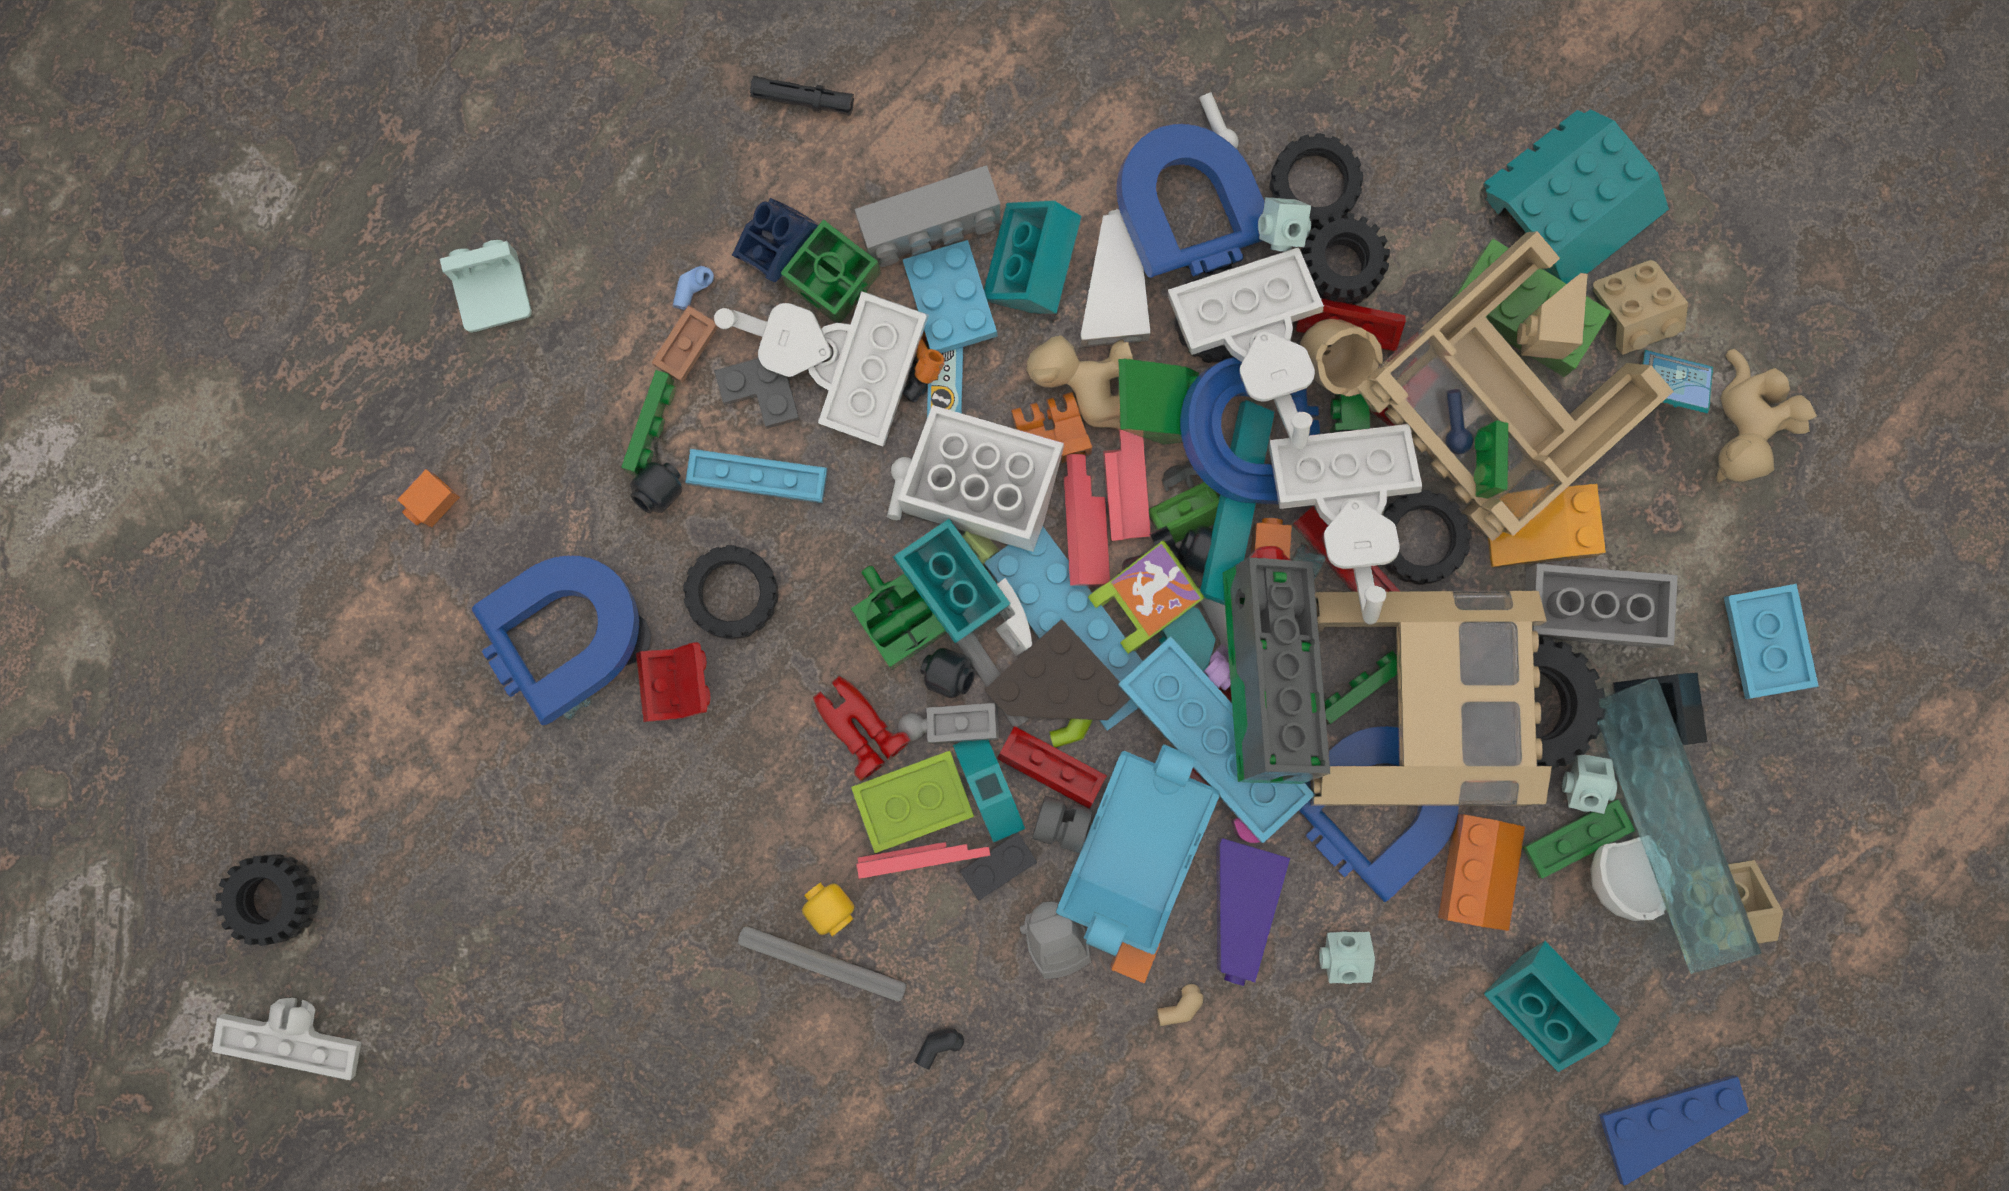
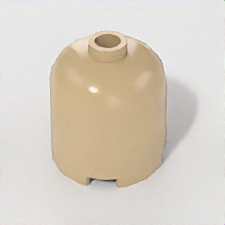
[1300,319,1383,397]

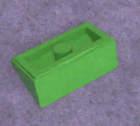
[1149,482,1220,543]

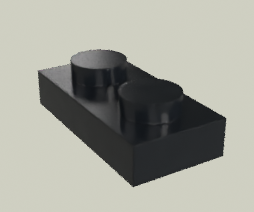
[960,833,1037,901]

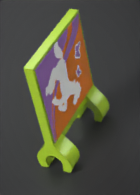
[1088,541,1205,654]

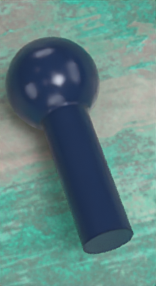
[1445,389,1473,455]

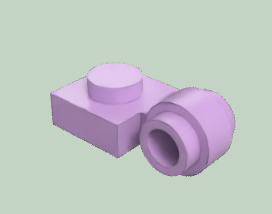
[1204,644,1231,691]

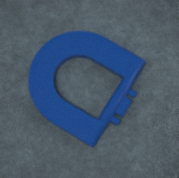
[1116,124,1265,278]
[1180,357,1320,505]
[472,556,639,725]
[1298,726,1459,902]

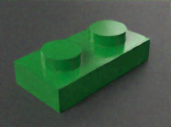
[1474,420,1509,499]

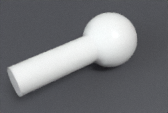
[1199,92,1239,149]
[887,457,912,520]

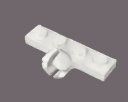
[212,998,361,1080]

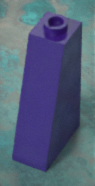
[1216,837,1290,986]

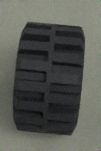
[1300,213,1390,305]
[215,854,319,946]

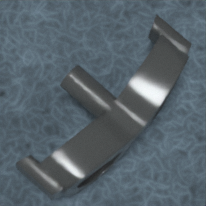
[1162,460,1197,492]

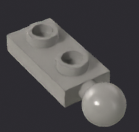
[898,703,999,744]

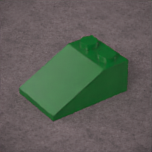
[1118,358,1199,445]

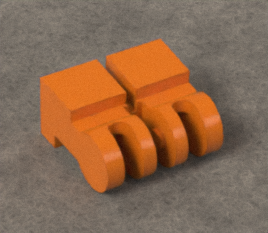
[1011,392,1092,463]

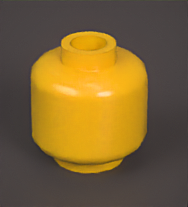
[802,882,855,937]

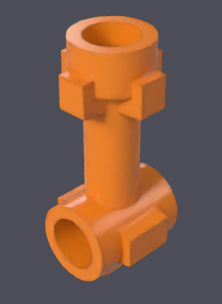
[915,331,945,384]

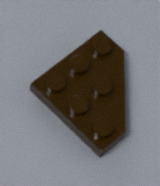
[984,619,1131,721]

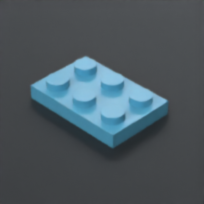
[903,240,998,354]
[1724,584,1819,699]

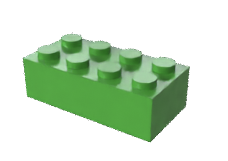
[1450,238,1611,377]

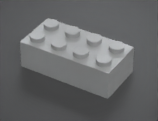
[854,165,1000,267]
[1525,564,1678,648]

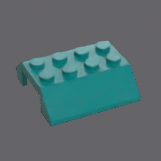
[1483,109,1669,284]

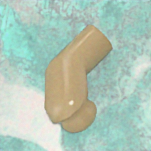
[1157,984,1203,1026]

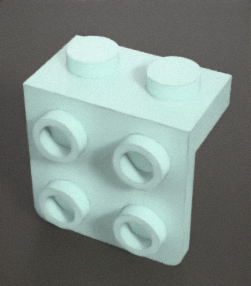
[440,240,532,333]

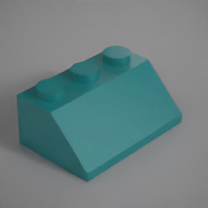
[984,201,1082,314]
[893,519,1011,643]
[1484,941,1620,1072]

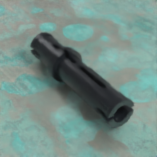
[750,75,854,116]

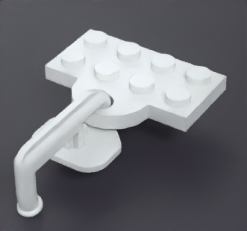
[1168,247,1324,450]
[714,292,929,446]
[1269,424,1422,625]

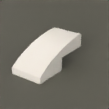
[996,578,1032,656]

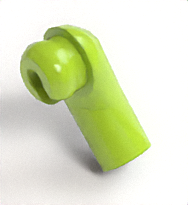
[1049,719,1093,748]

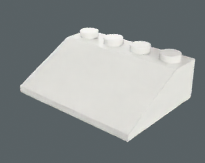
[897,405,1064,552]

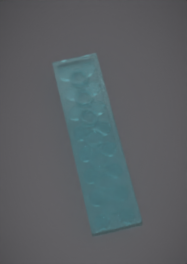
[1598,679,1762,974]

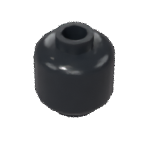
[630,462,682,514]
[1178,525,1213,574]
[920,648,975,698]

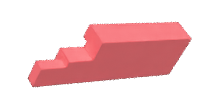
[1103,429,1151,541]
[1064,454,1110,587]
[856,842,990,879]

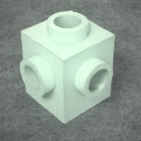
[1258,197,1311,252]
[1562,755,1617,814]
[1319,932,1375,984]

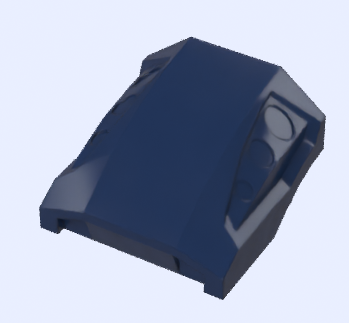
[732,198,819,282]

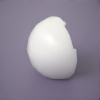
[1590,836,1675,921]

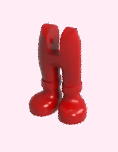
[813,676,911,781]

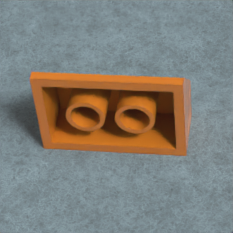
[1438,814,1525,931]

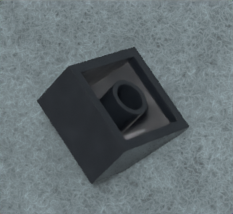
[1613,673,1708,751]

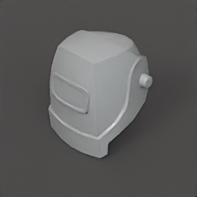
[1019,901,1091,979]

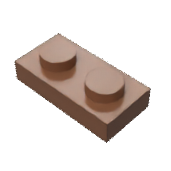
[651,305,718,383]

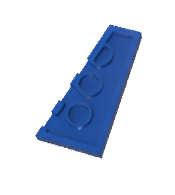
[1599,1075,1749,1186]

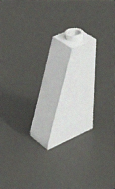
[1080,209,1150,347]

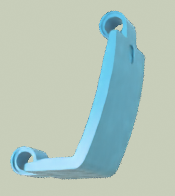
[1056,744,1220,956]

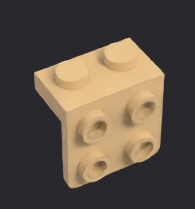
[1593,260,1688,355]

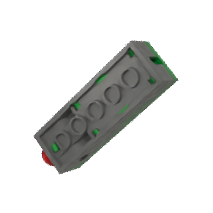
[1223,546,1331,784]

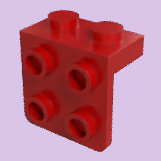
[636,642,710,722]

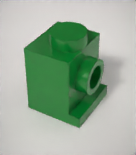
[1330,393,1370,433]

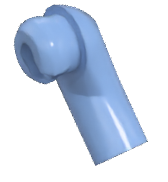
[672,266,714,310]

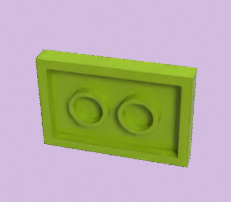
[851,751,974,853]

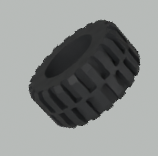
[1461,636,1606,770]

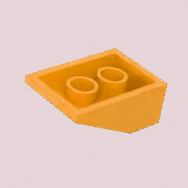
[1488,484,1606,567]

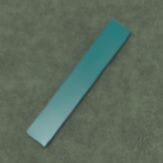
[1200,400,1275,605]

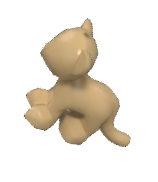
[1026,335,1133,431]
[1717,349,1817,483]

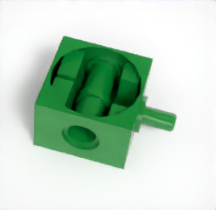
[781,219,881,323]
[851,566,948,670]

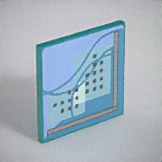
[1642,350,1713,414]

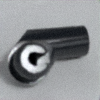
[914,1028,964,1070]

